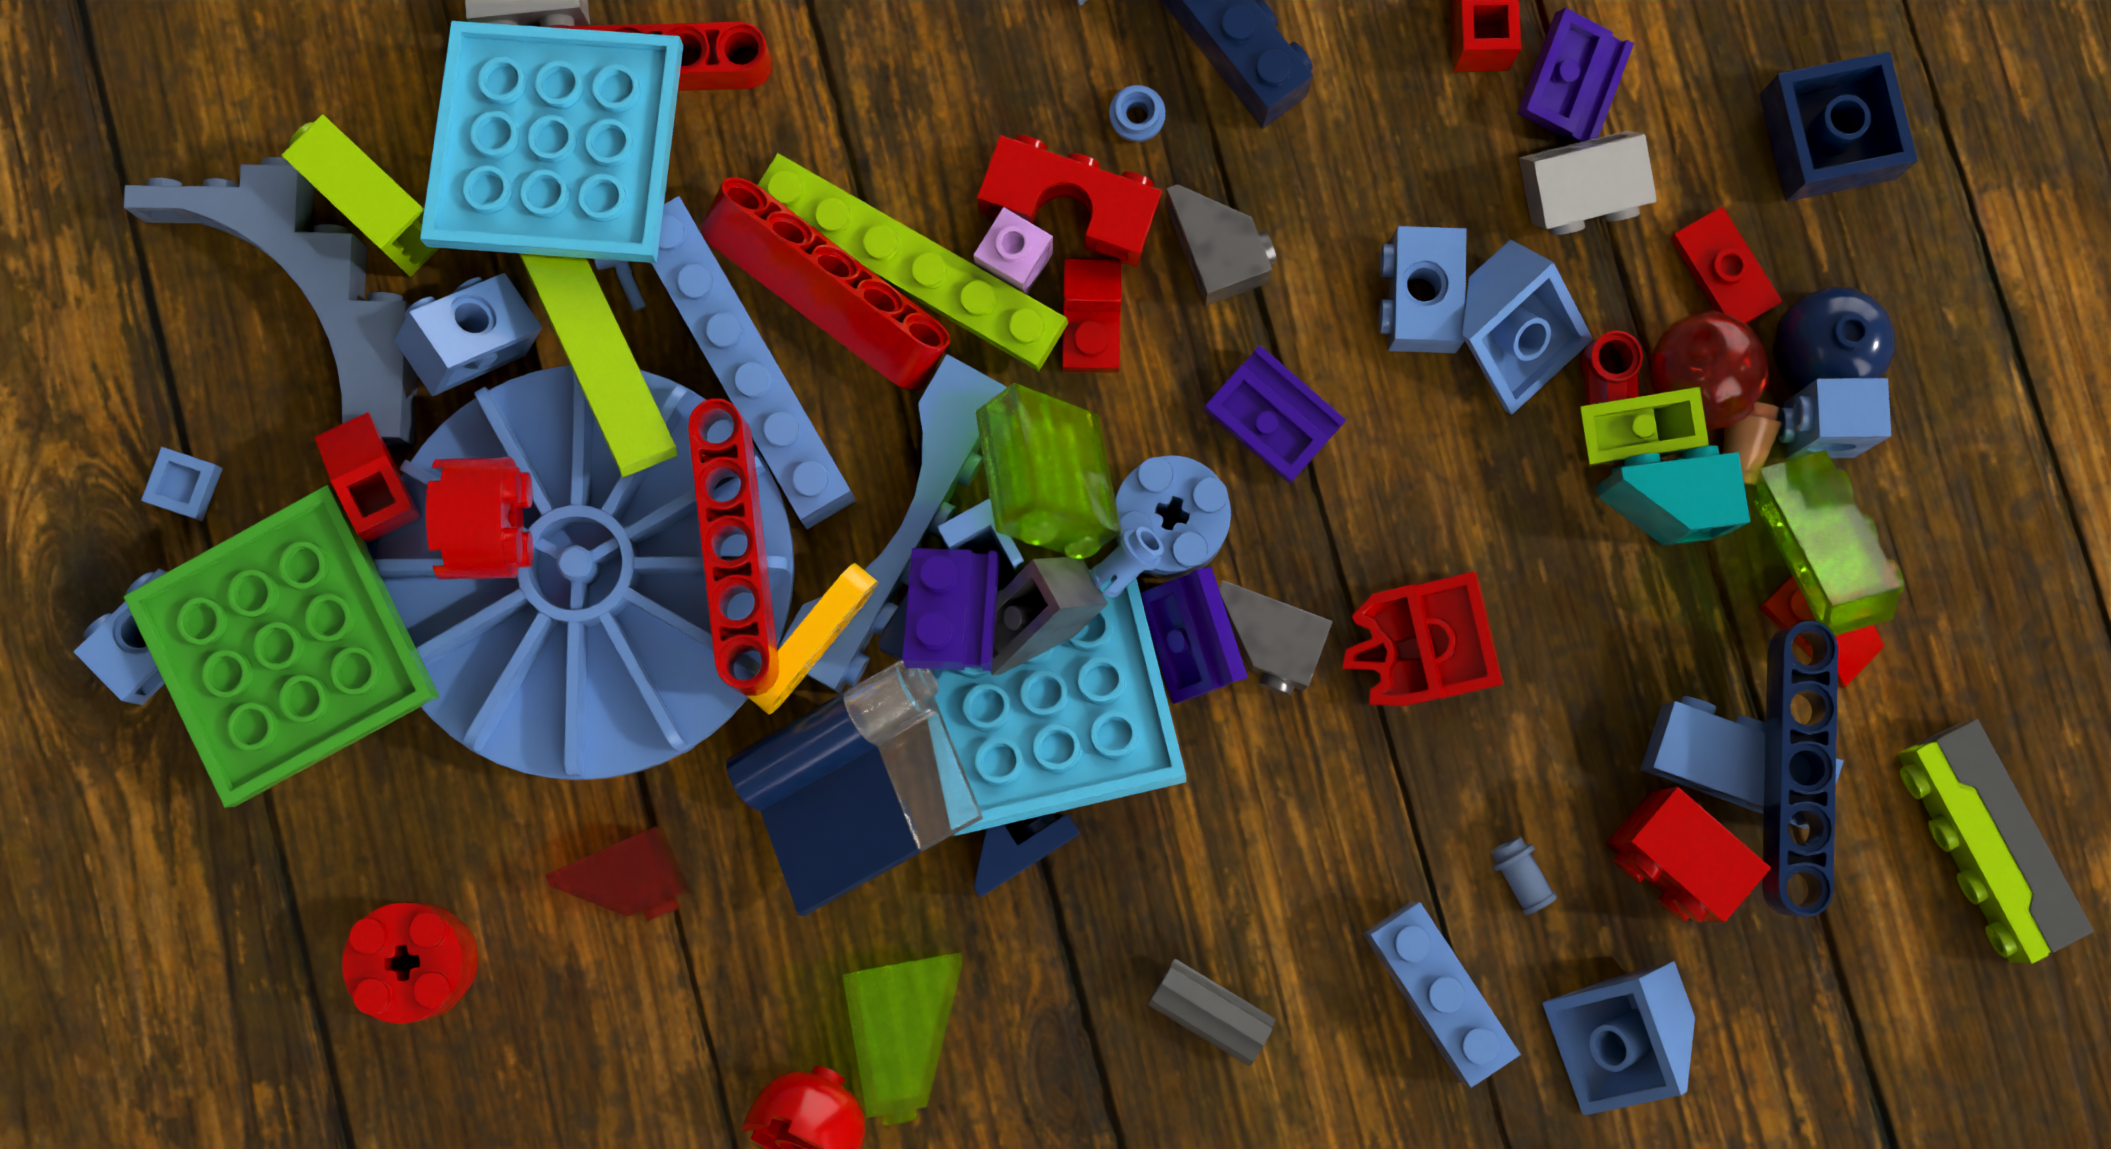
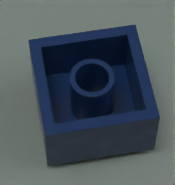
[1759,51,1918,202]

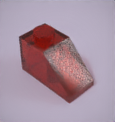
[545,827,690,922]

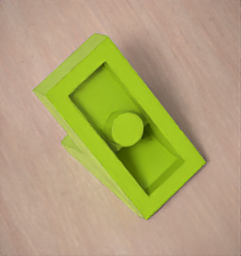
[1580,387,1709,466]

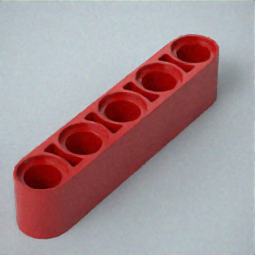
[550,22,773,91]
[701,177,950,390]
[688,398,779,696]

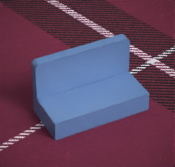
[937,498,1025,578]

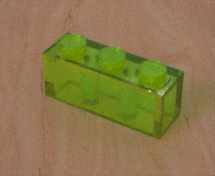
[1754,450,1904,636]

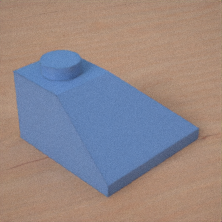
[1462,239,1593,415]
[1542,961,1695,1116]

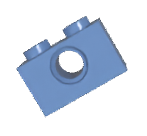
[1378,226,1467,353]
[394,273,543,397]
[1777,378,1891,459]
[74,569,167,705]

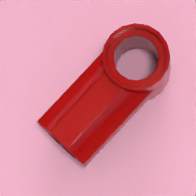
[1579,330,1643,405]

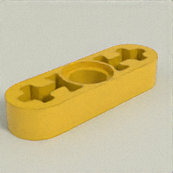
[747,563,879,715]

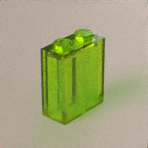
[975,383,1122,559]

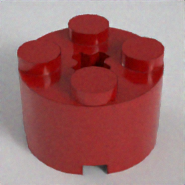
[426,457,533,580]
[342,902,478,1024]

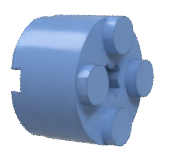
[1112,456,1231,580]

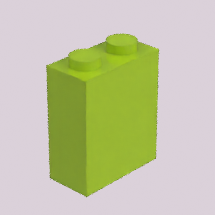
[281,114,439,277]

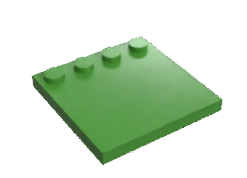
[123,485,440,808]

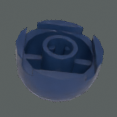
[1773,286,1895,393]

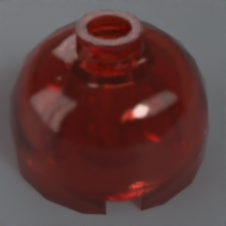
[1650,311,1769,429]

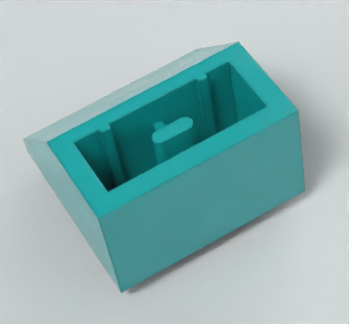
[1596,446,1750,546]

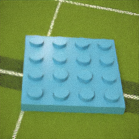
[420,21,683,263]
[919,570,1186,836]

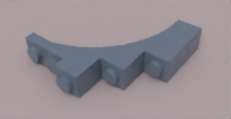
[124,157,418,447]

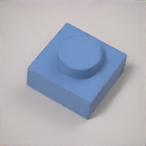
[141,447,223,522]

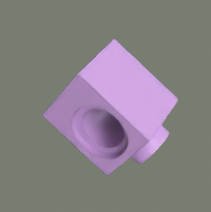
[974,207,1053,295]

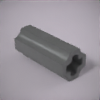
[1147,958,1276,1066]

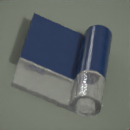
[726,659,983,917]

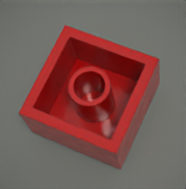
[1606,787,1771,923]

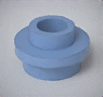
[1109,85,1165,142]

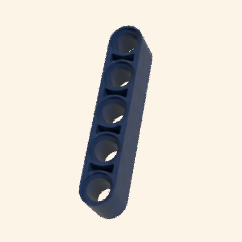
[1762,621,1838,917]

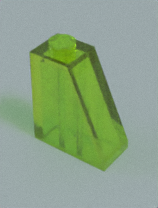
[843,951,964,1125]

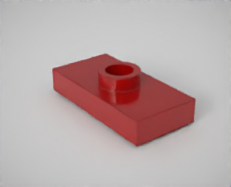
[1670,206,1783,334]

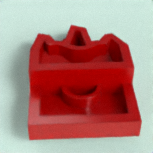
[1342,571,1504,706]

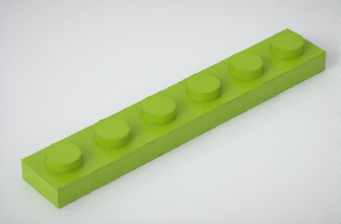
[757,153,1068,372]

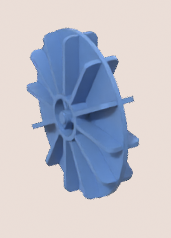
[373,365,795,780]

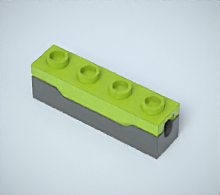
[1897,719,2094,964]

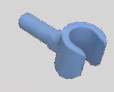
[594,259,646,312]

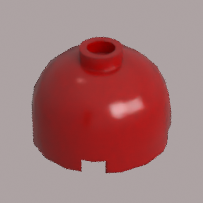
[741,1066,866,1149]

